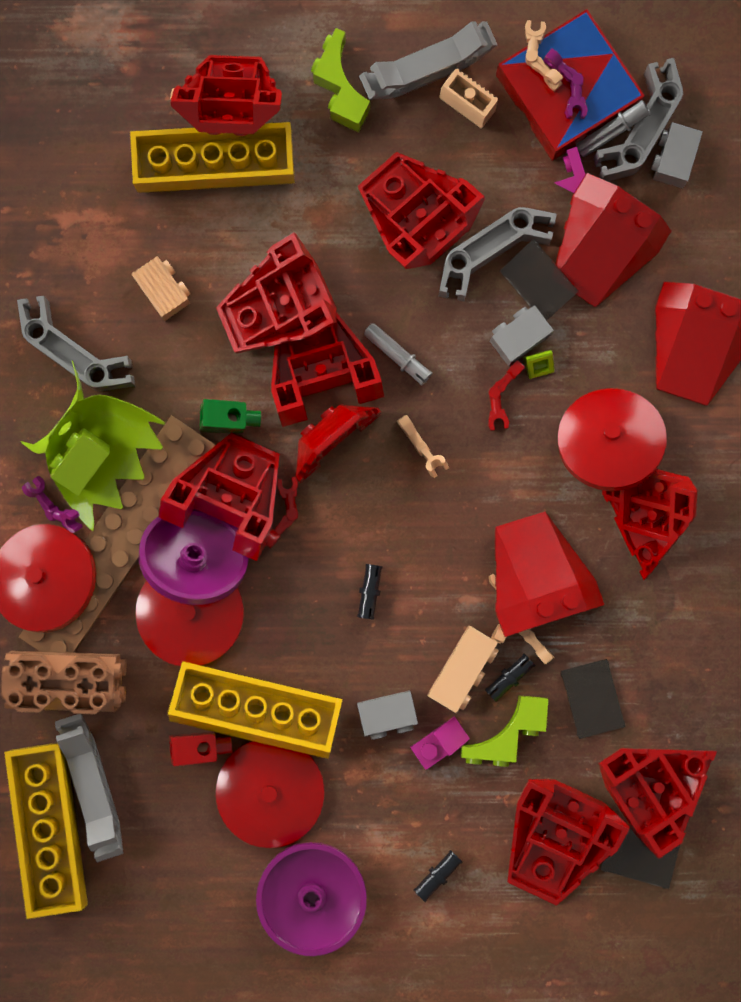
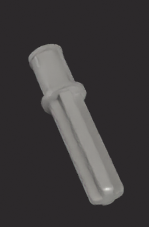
[576,100,651,157]
[364,323,432,386]

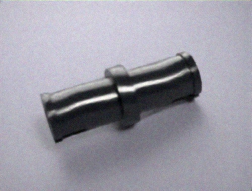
[357,564,383,620]
[485,653,536,702]
[413,850,463,902]

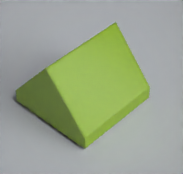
[523,350,555,379]

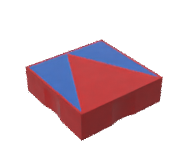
[496,9,645,161]

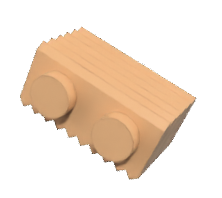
[440,69,498,128]
[132,256,191,321]

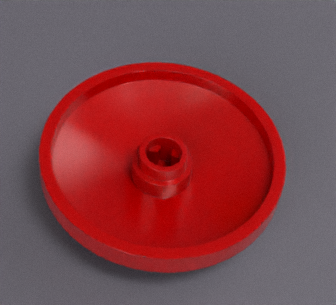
[558,388,667,491]
[0,524,96,633]
[136,581,244,666]
[216,741,325,848]

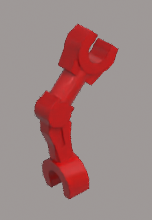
[488,360,525,431]
[266,477,298,549]

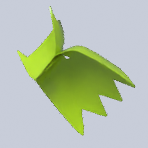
[20,360,165,531]

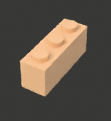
[427,626,499,713]

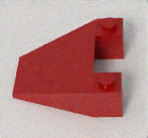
[271,312,385,427]
[158,433,280,561]

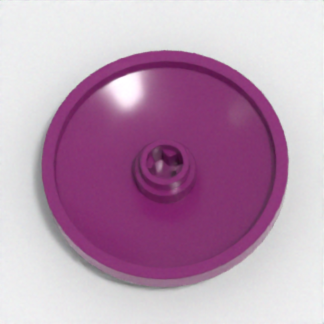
[139,509,249,605]
[256,842,367,956]

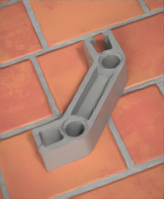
[359,22,497,100]
[593,58,683,181]
[438,207,557,301]
[17,296,135,391]
[55,714,123,862]

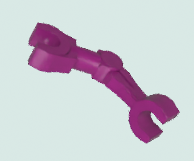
[543,48,588,119]
[22,475,83,533]

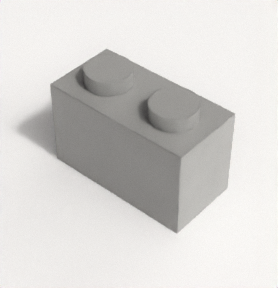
[651,122,703,189]
[490,305,554,366]
[357,690,418,739]

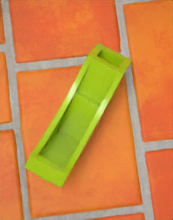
[311,28,370,132]
[460,695,548,767]

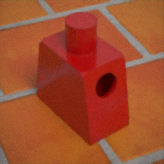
[169,732,232,766]

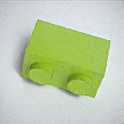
[50,428,110,495]

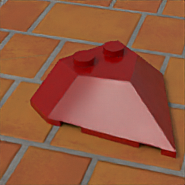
[602,469,698,580]
[598,748,717,858]

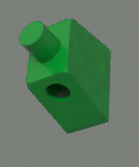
[199,399,261,433]

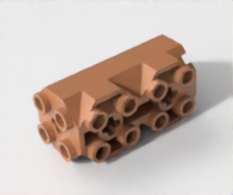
[1,651,127,714]

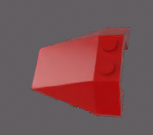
[170,55,282,136]
[357,152,485,269]
[552,173,672,307]
[216,233,337,353]
[655,282,741,406]
[296,405,381,484]
[495,512,604,637]
[507,779,630,906]

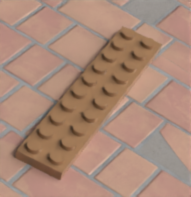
[19,415,215,653]

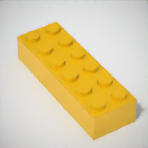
[130,122,295,193]
[168,662,342,759]
[4,743,88,919]

